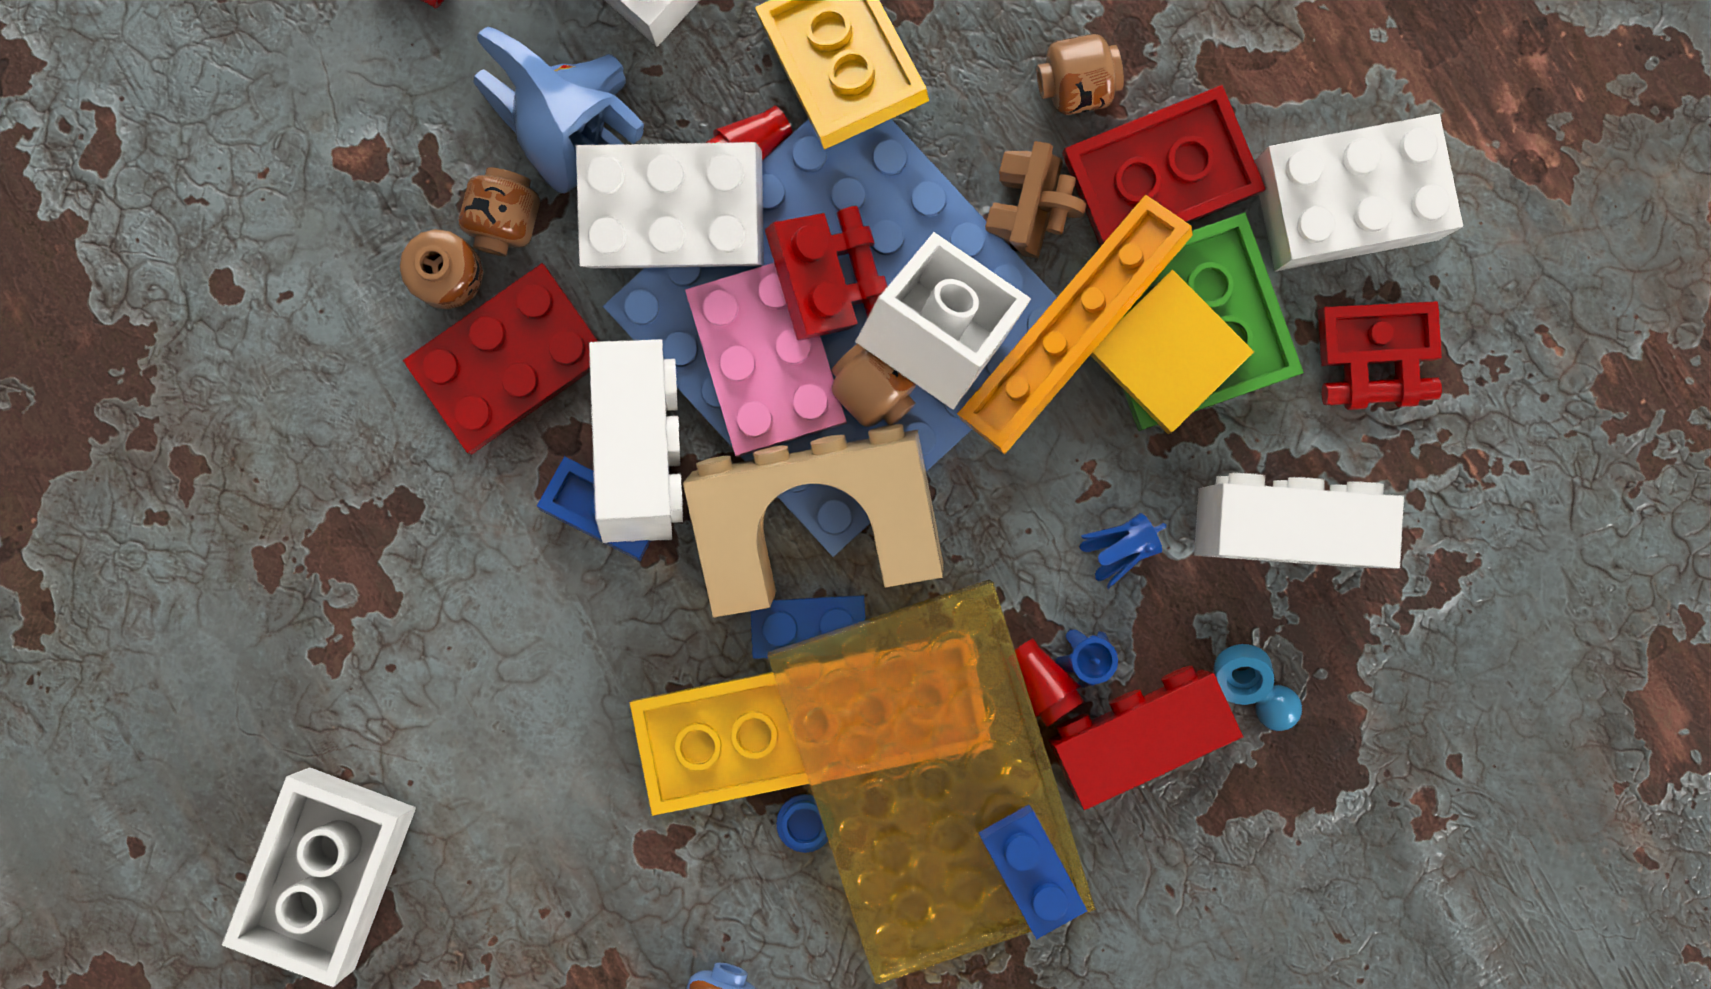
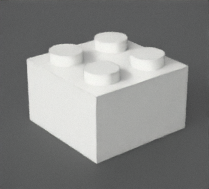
[855,232,1031,409]

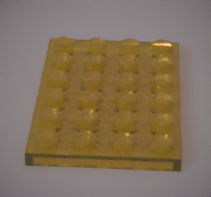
[767,579,1096,985]

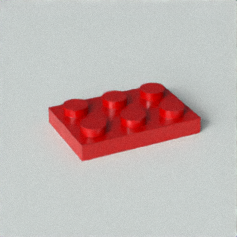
[1062,85,1266,247]
[402,263,599,454]

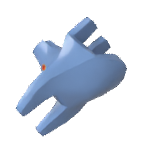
[474,27,644,193]

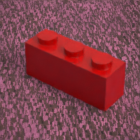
[1048,665,1243,811]

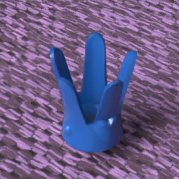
[1079,513,1166,589]
[1056,630,1118,688]

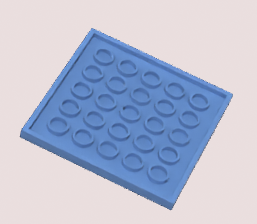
[603,119,1057,557]

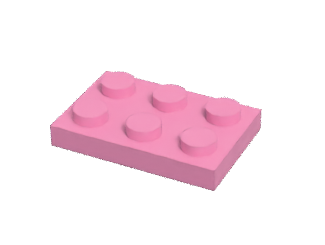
[685,263,847,457]

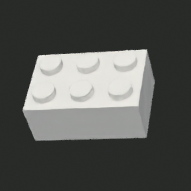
[1254,114,1463,272]
[576,142,764,269]
[589,340,683,543]
[1194,473,1404,568]
[222,768,416,987]

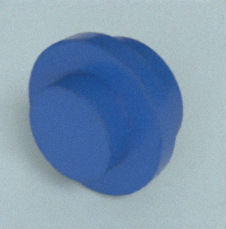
[776,794,834,853]

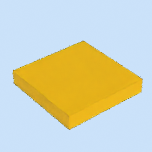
[1090,269,1254,434]

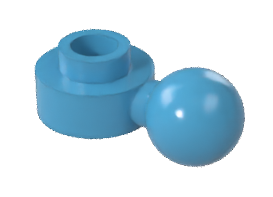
[1213,644,1302,731]

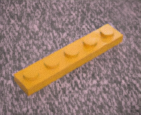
[957,195,1193,455]

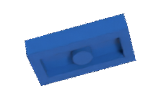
[537,456,651,561]
[750,595,867,659]
[978,805,1087,940]

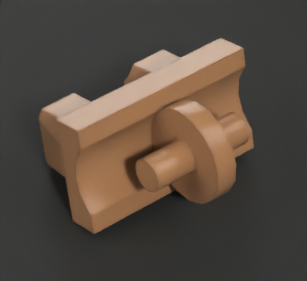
[985,141,1086,258]

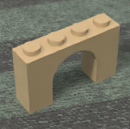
[683,424,944,618]

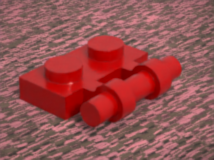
[764,206,888,341]
[1318,301,1442,410]

